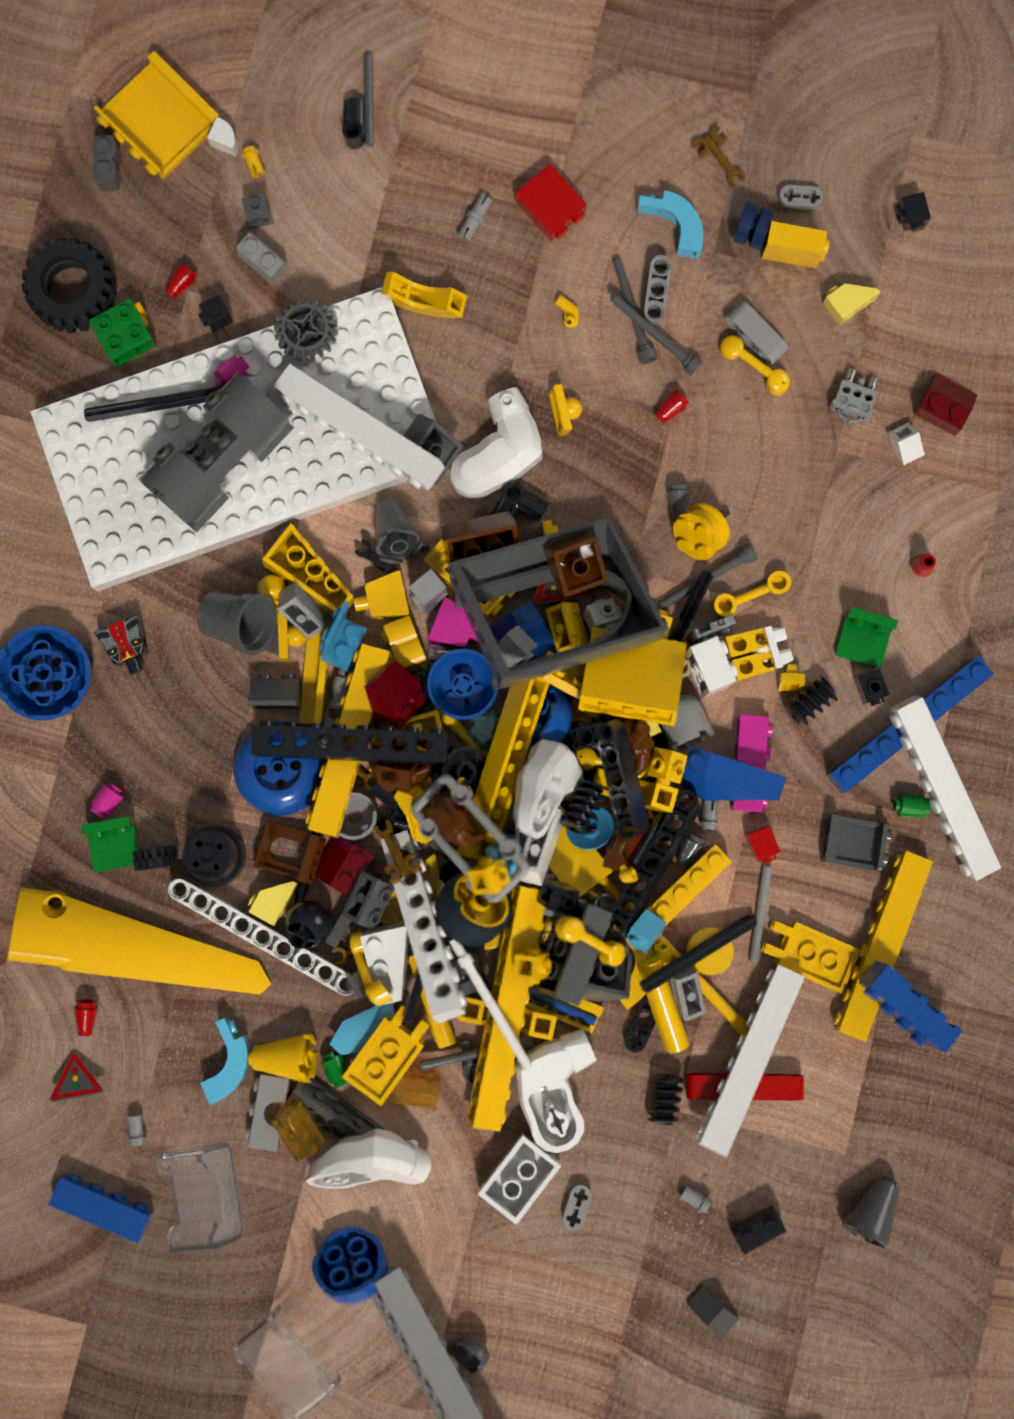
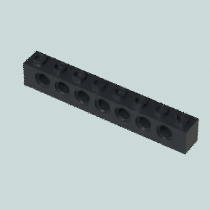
[251,721,449,765]

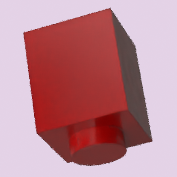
[745,826,781,864]

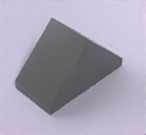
[687,1285,739,1337]

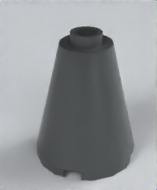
[375,499,423,564]
[842,1176,900,1248]

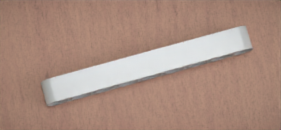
[168,879,352,996]

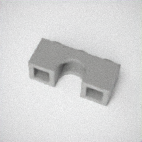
[408,569,449,615]
[245,1072,291,1152]

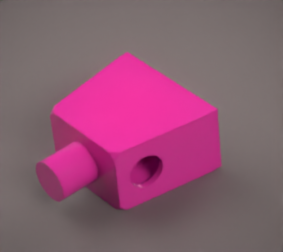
[428,597,478,649]

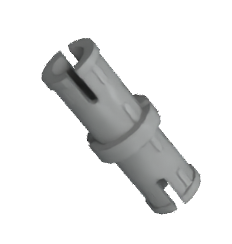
[457,194,493,242]

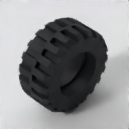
[21,237,117,333]

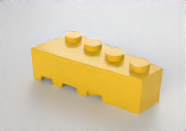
[262,523,353,616]

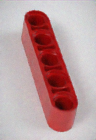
[686,1073,804,1101]

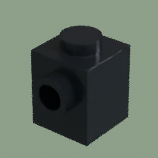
[897,192,931,232]
[198,295,234,333]
[853,668,890,707]
[537,879,580,914]

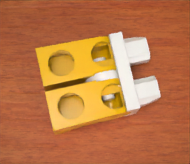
[722,626,793,683]

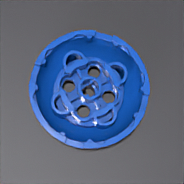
[0,625,92,721]
[233,721,327,816]

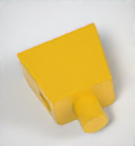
[353,570,411,619]

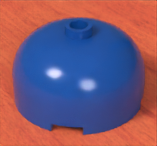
[527,684,573,753]
[312,1227,388,1304]

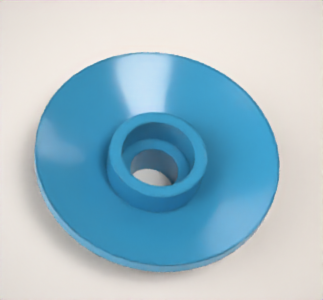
[566,807,614,850]

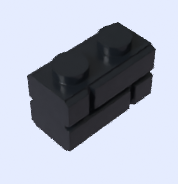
[730,1205,787,1255]

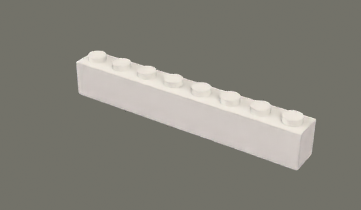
[273,364,445,491]
[889,695,1001,881]
[696,965,805,1157]

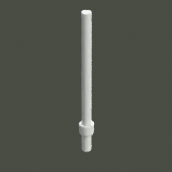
[449,940,533,1070]

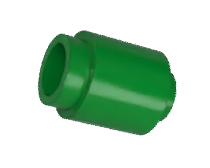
[893,793,930,819]
[320,1050,349,1088]

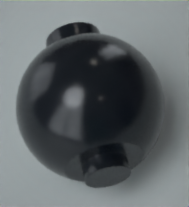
[285,900,333,949]

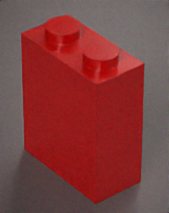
[515,164,587,242]

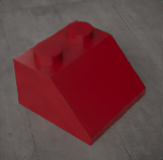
[914,373,977,436]
[364,659,426,730]
[315,836,376,897]

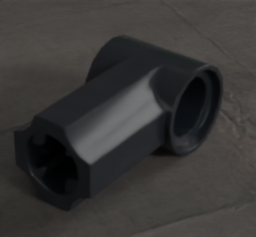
[342,97,365,149]

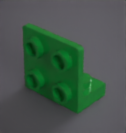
[89,299,157,368]
[835,607,898,668]
[81,817,139,872]

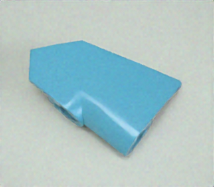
[330,1003,395,1055]

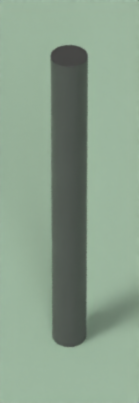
[363,53,374,146]

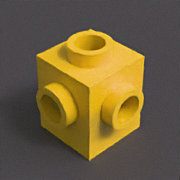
[647,747,687,786]
[466,857,511,895]
[514,947,551,984]

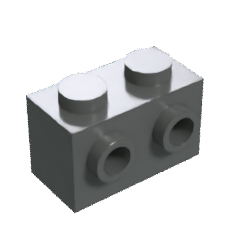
[341,871,395,930]

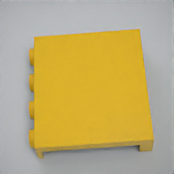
[94,51,220,180]
[578,627,687,726]

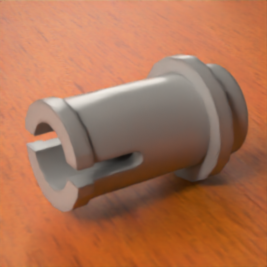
[700,801,719,831]
[126,1115,146,1146]
[679,1185,712,1213]

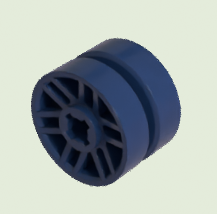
[733,200,775,250]

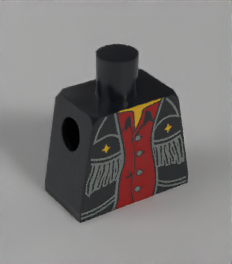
[95,615,149,675]

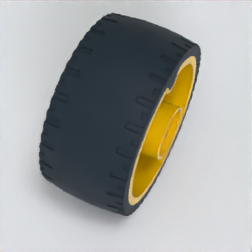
[435,871,513,947]

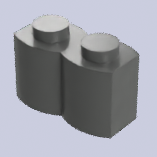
[92,135,121,191]

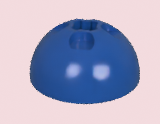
[427,649,498,720]

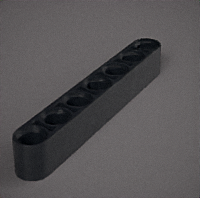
[607,790,701,941]

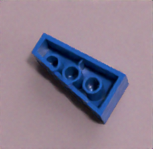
[858,961,963,1053]

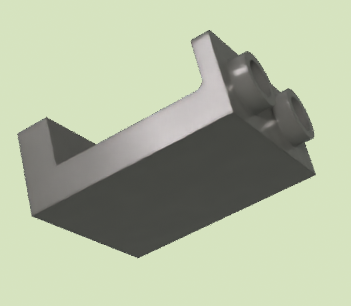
[821,814,892,871]

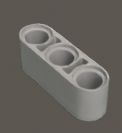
[643,255,671,327]
[725,301,789,366]

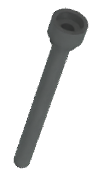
[613,257,658,365]
[610,294,703,376]
[657,543,758,611]
[419,1033,534,1070]

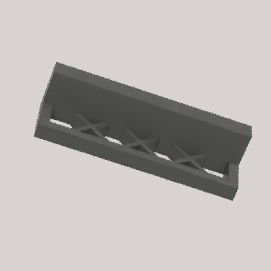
[285,1078,385,1142]

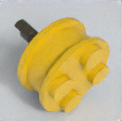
[673,503,730,560]

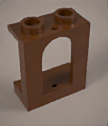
[253,821,327,884]

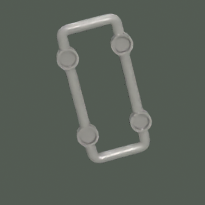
[412,774,529,903]

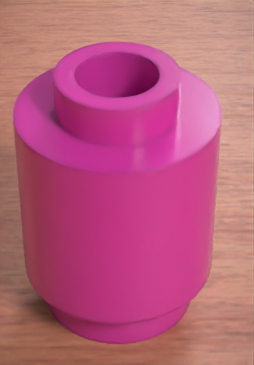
[213,354,250,387]
[89,783,124,820]

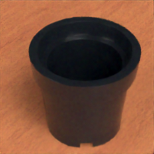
[182,825,246,887]

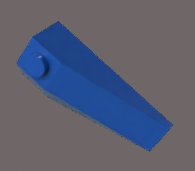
[490,601,566,693]
[684,746,787,801]

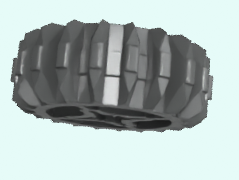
[274,297,338,363]

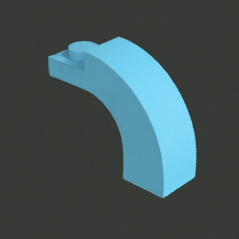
[637,190,704,259]
[200,1016,250,1105]

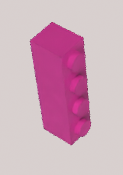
[731,714,773,813]

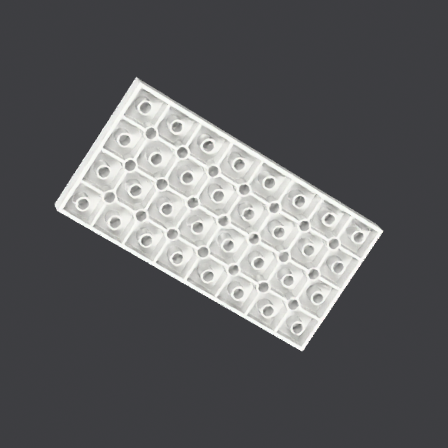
[30,287,451,592]

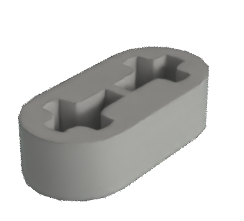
[778,185,824,211]
[562,1183,592,1231]

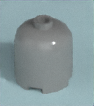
[660,694,714,752]

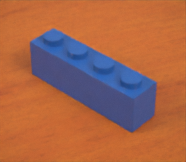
[48,1173,153,1243]

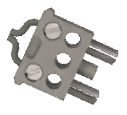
[829,369,878,426]

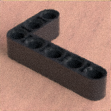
[562,719,649,839]

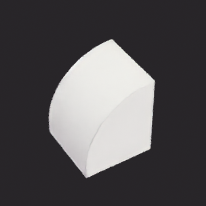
[207,117,238,157]
[888,422,925,465]

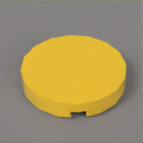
[686,927,734,976]

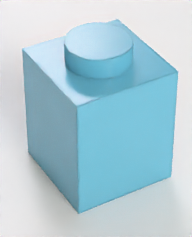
[626,909,666,954]

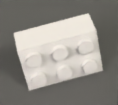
[685,636,738,698]
[478,1132,561,1225]

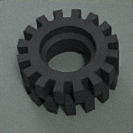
[132,846,178,871]

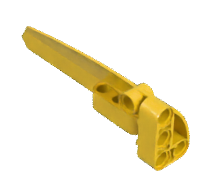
[8,887,271,995]

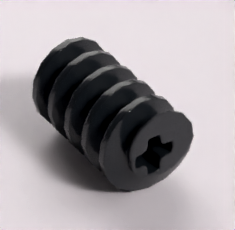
[784,676,838,725]
[560,780,605,835]
[648,1072,684,1125]

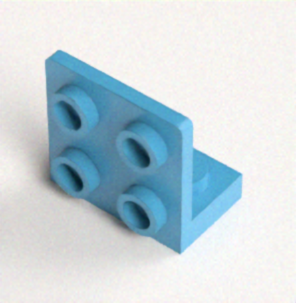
[319,602,367,671]

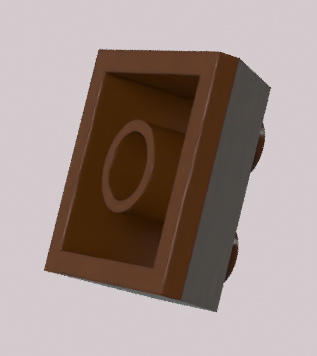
[543,532,608,598]

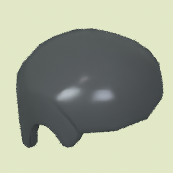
[453,1335,489,1375]

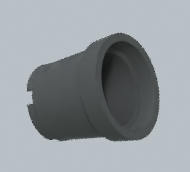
[197,591,277,655]

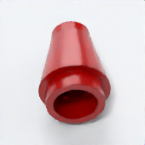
[164,263,197,299]
[655,389,689,424]
[911,554,936,577]
[74,999,98,1036]

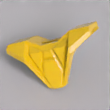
[394,784,470,844]

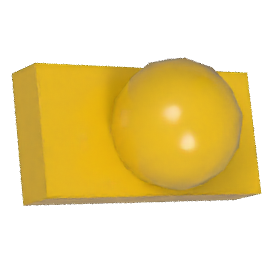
[548,384,582,437]
[277,611,307,661]

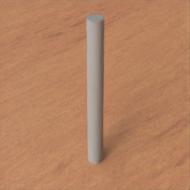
[749,866,772,962]

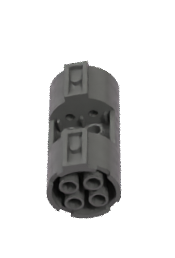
[138,372,294,533]

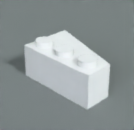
[515,809,562,886]
[360,921,408,1005]

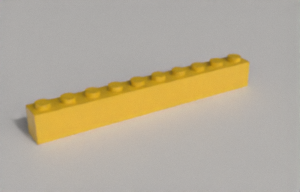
[466,884,546,1131]

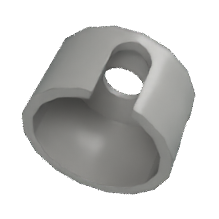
[339,792,379,840]

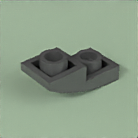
[346,970,367,999]

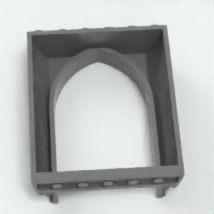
[449,517,669,690]

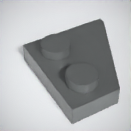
[687,615,736,645]

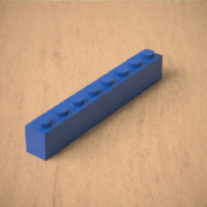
[827,656,994,794]

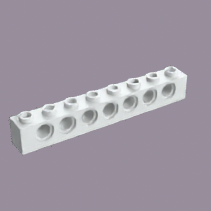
[381,830,467,1023]

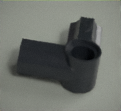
[490,483,549,521]
[370,783,407,835]

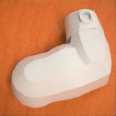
[449,387,543,500]
[514,739,585,839]
[515,1029,597,1153]
[306,1129,432,1189]

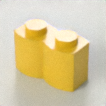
[381,616,427,669]

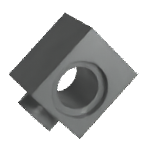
[241,193,273,229]

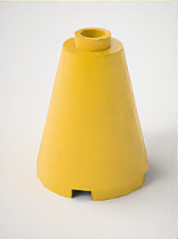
[248,1034,318,1083]

